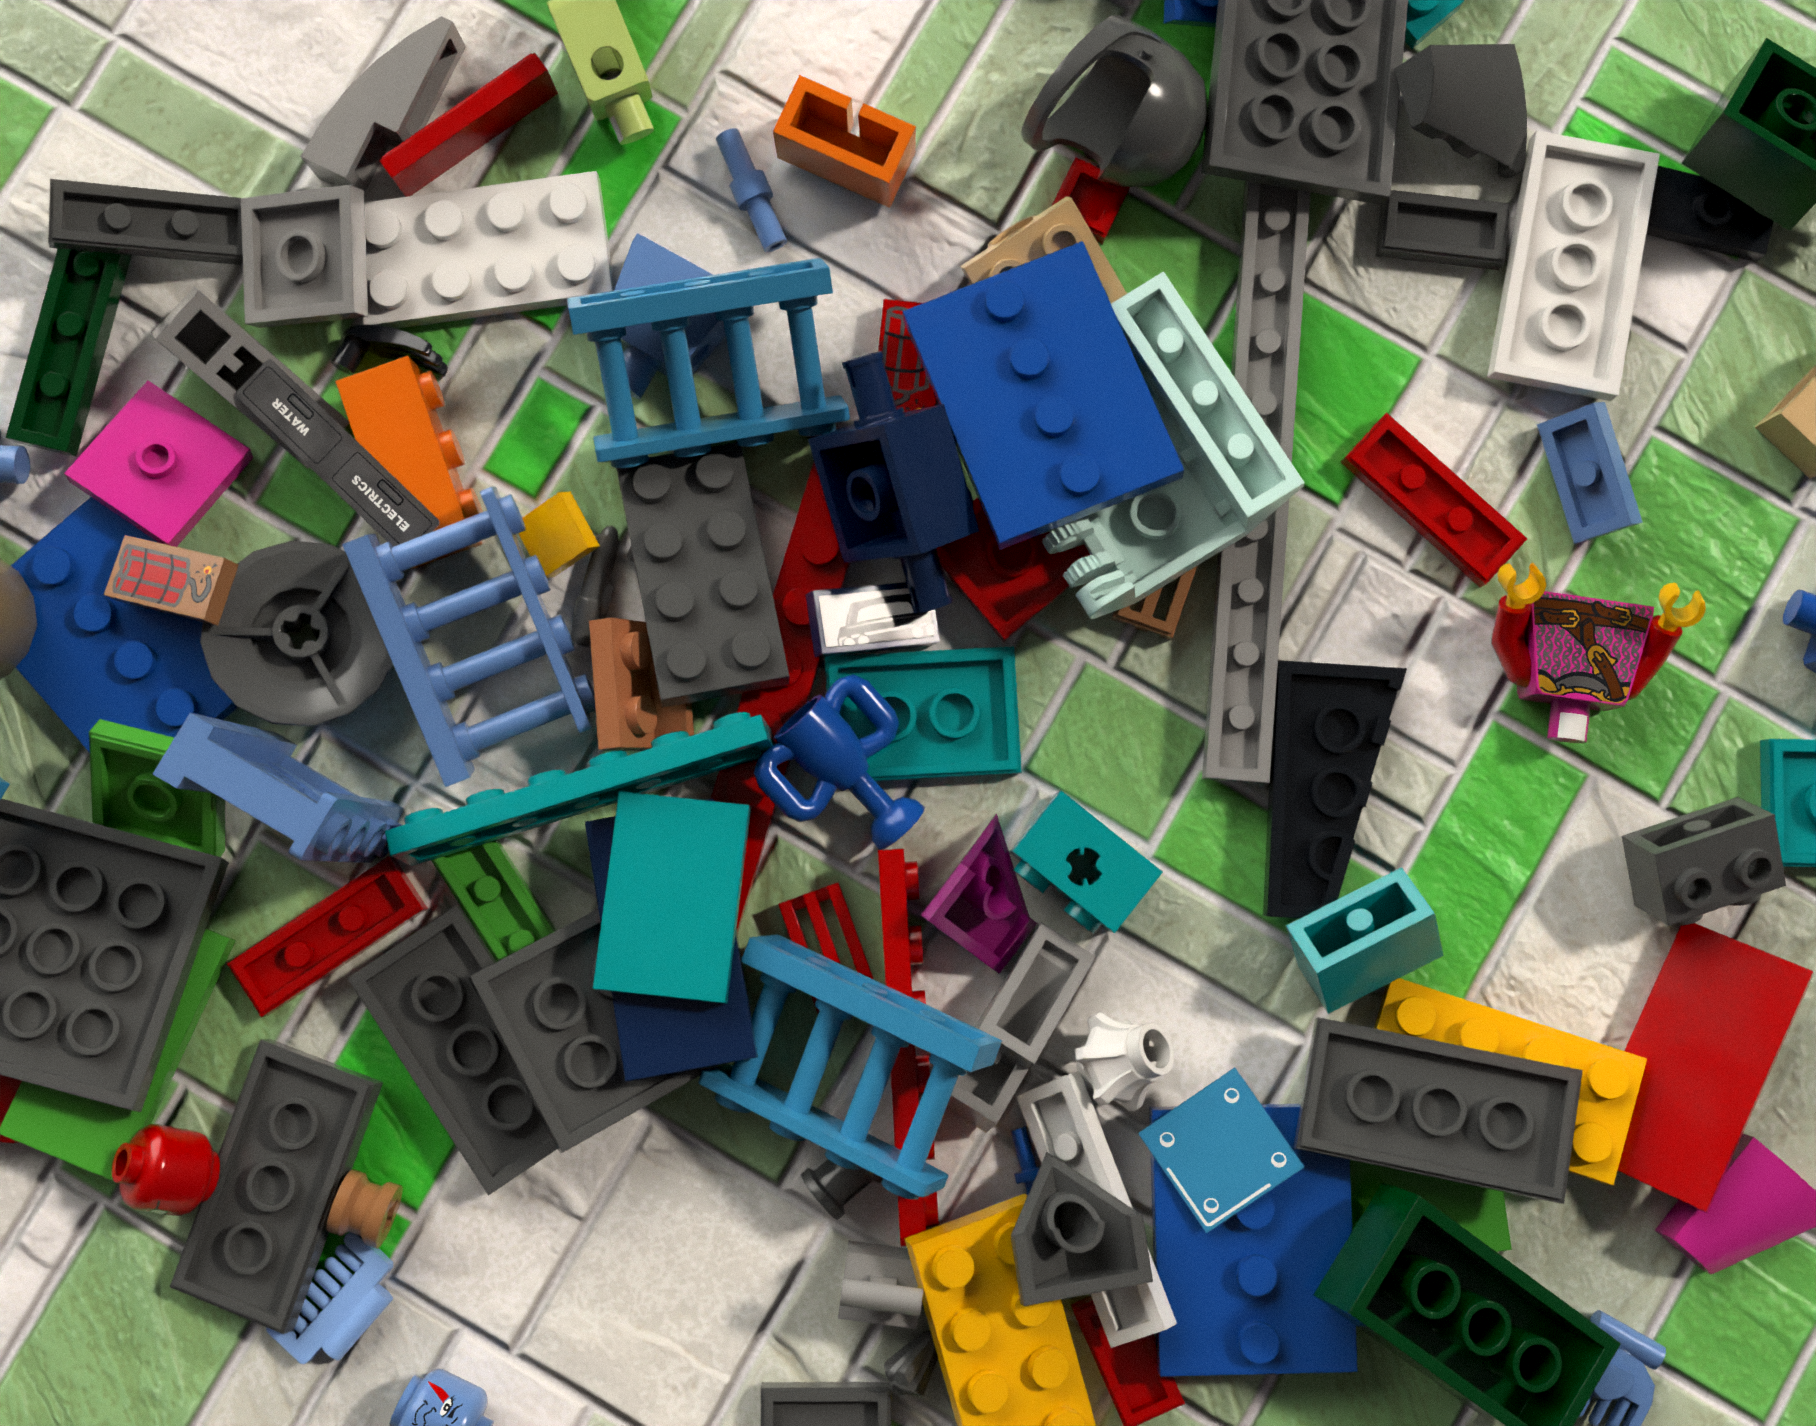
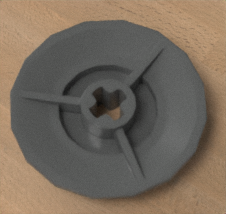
[200,541,393,727]

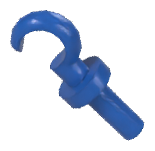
[1010,1126,1040,1195]

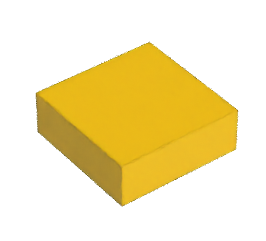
[518,491,600,578]

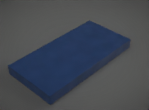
[585,798,758,1082]

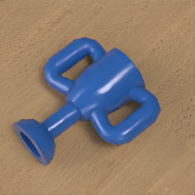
[754,674,925,850]

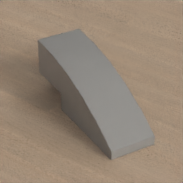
[300,16,466,194]
[946,922,1096,1132]

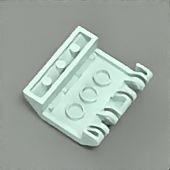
[1042,271,1305,619]

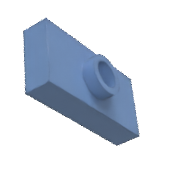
[1537,402,1643,544]

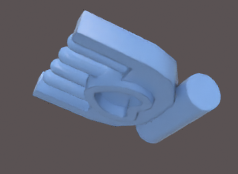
[1579,1310,1666,1426]

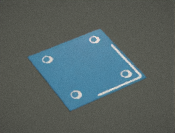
[1138,1067,1304,1233]

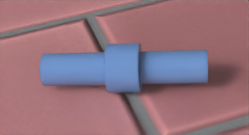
[716,128,787,252]

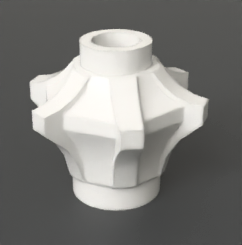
[1075,1012,1174,1112]

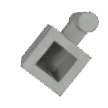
[838,1240,924,1329]

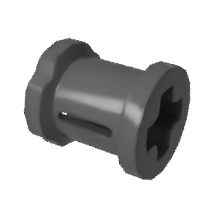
[801,1160,883,1220]

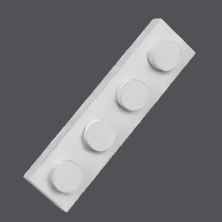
[1016,1071,1177,1348]

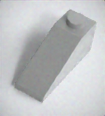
[152,286,349,468]

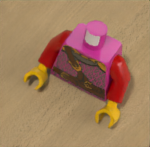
[1491,563,1706,743]

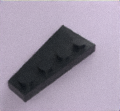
[1263,660,1407,918]

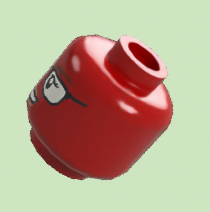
[112,1124,220,1216]

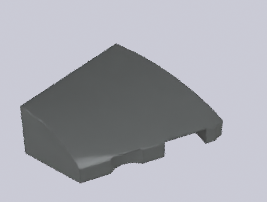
[1394,44,1527,178]

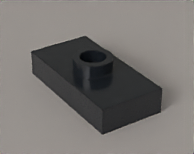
[1646,166,1774,262]

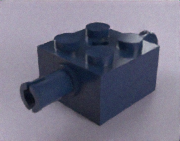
[808,351,979,613]

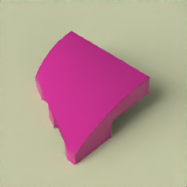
[1655,1134,1816,1275]

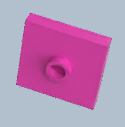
[64,380,253,547]

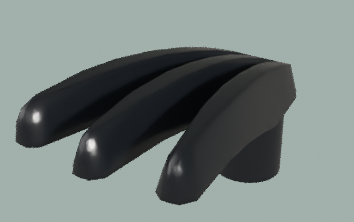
[331,324,448,377]

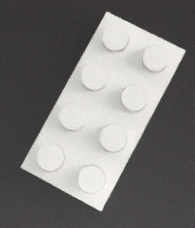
[1487,130,1660,401]
[363,171,615,329]

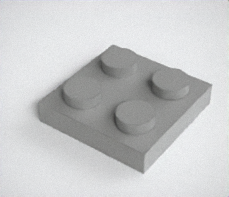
[241,185,368,328]

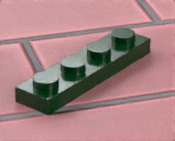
[5,249,132,457]

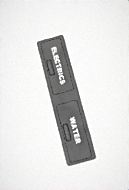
[236,359,439,547]

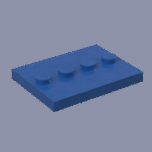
[902,241,1184,550]
[11,497,238,753]
[1149,1104,1358,1377]

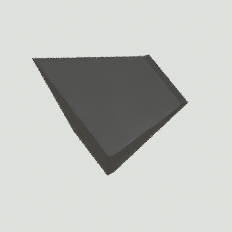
[1011,1152,1153,1306]

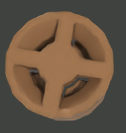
[327,1169,403,1249]

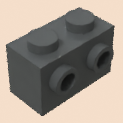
[1621,797,1786,926]

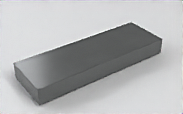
[48,179,243,265]

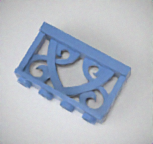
[153,713,404,863]

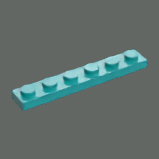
[385,712,775,866]

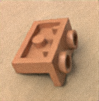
[589,618,694,751]

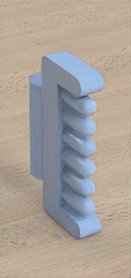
[266,1232,393,1364]

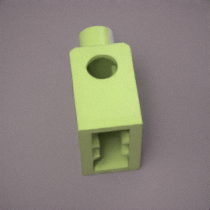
[546,0,654,145]

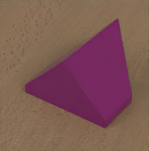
[921,813,1038,974]

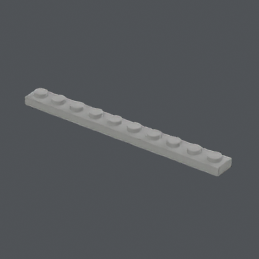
[1202,181,1311,784]

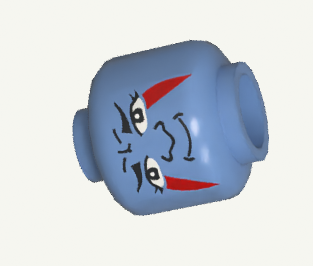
[389,1368,494,1426]

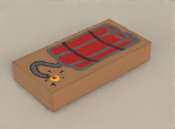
[104,535,239,626]

